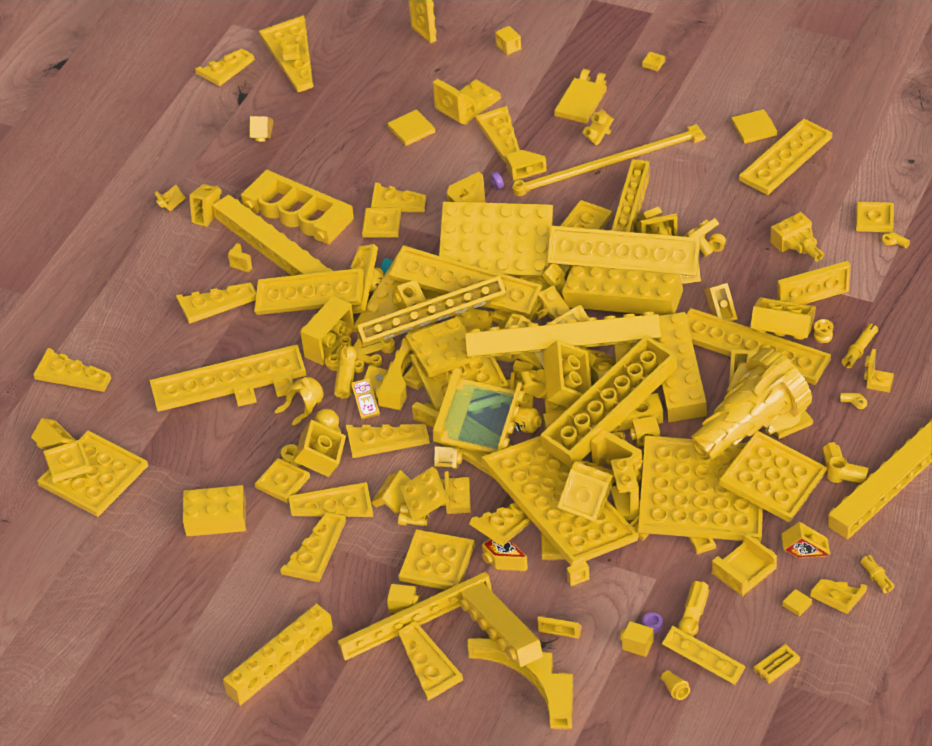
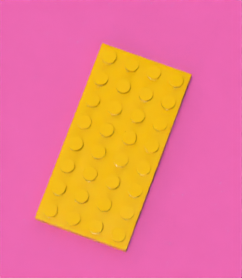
[481,436,639,566]

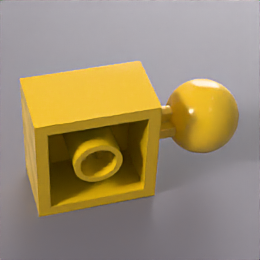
[294,408,346,477]

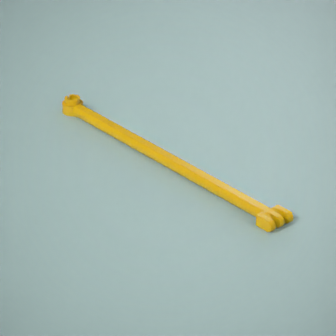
[513,124,706,196]

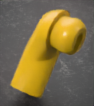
[882,233,910,248]

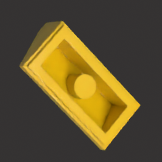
[537,616,582,638]

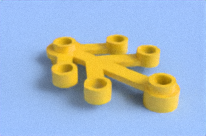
[325,333,396,373]

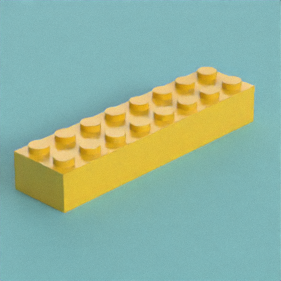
[540,335,677,468]

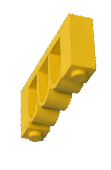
[241,170,354,245]

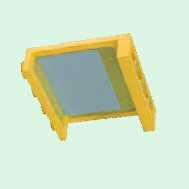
[433,368,525,454]

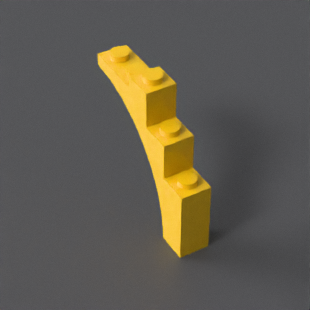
[468,638,574,729]

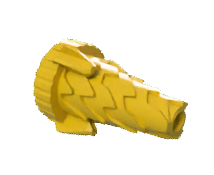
[691,347,812,459]

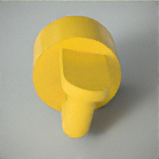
[521,369,547,399]

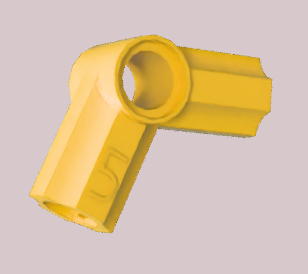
[822,442,869,484]

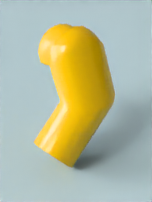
[840,393,867,409]

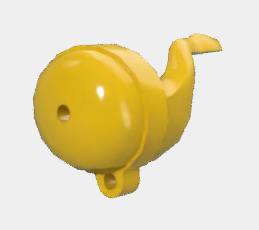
[275,377,324,426]

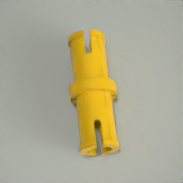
[860,555,894,593]

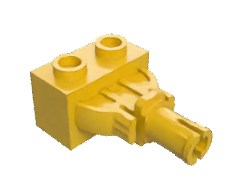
[770,212,824,262]

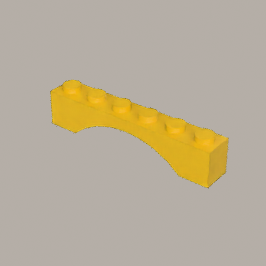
[376,323,437,410]

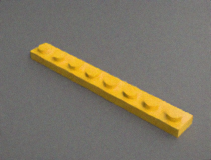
[338,572,492,661]

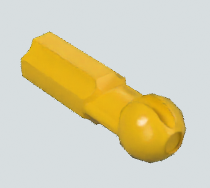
[334,345,357,399]
[678,581,709,637]

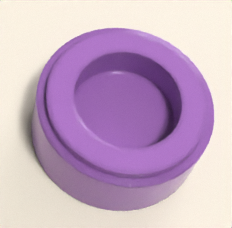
[490,171,504,190]
[642,612,663,633]

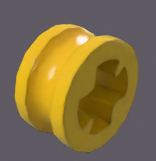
[708,233,726,252]

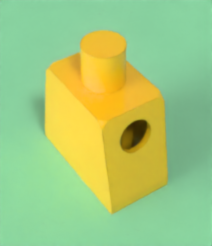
[189,184,222,227]

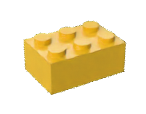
[300,296,354,365]
[750,297,816,339]
[543,340,591,408]
[183,485,246,536]

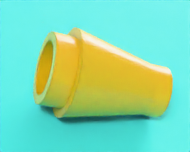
[661,670,690,700]

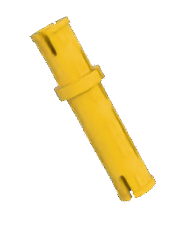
[841,323,878,368]

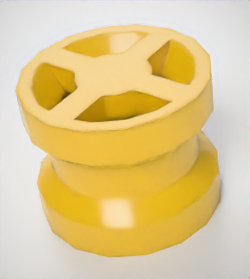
[814,319,833,343]
[281,444,301,467]

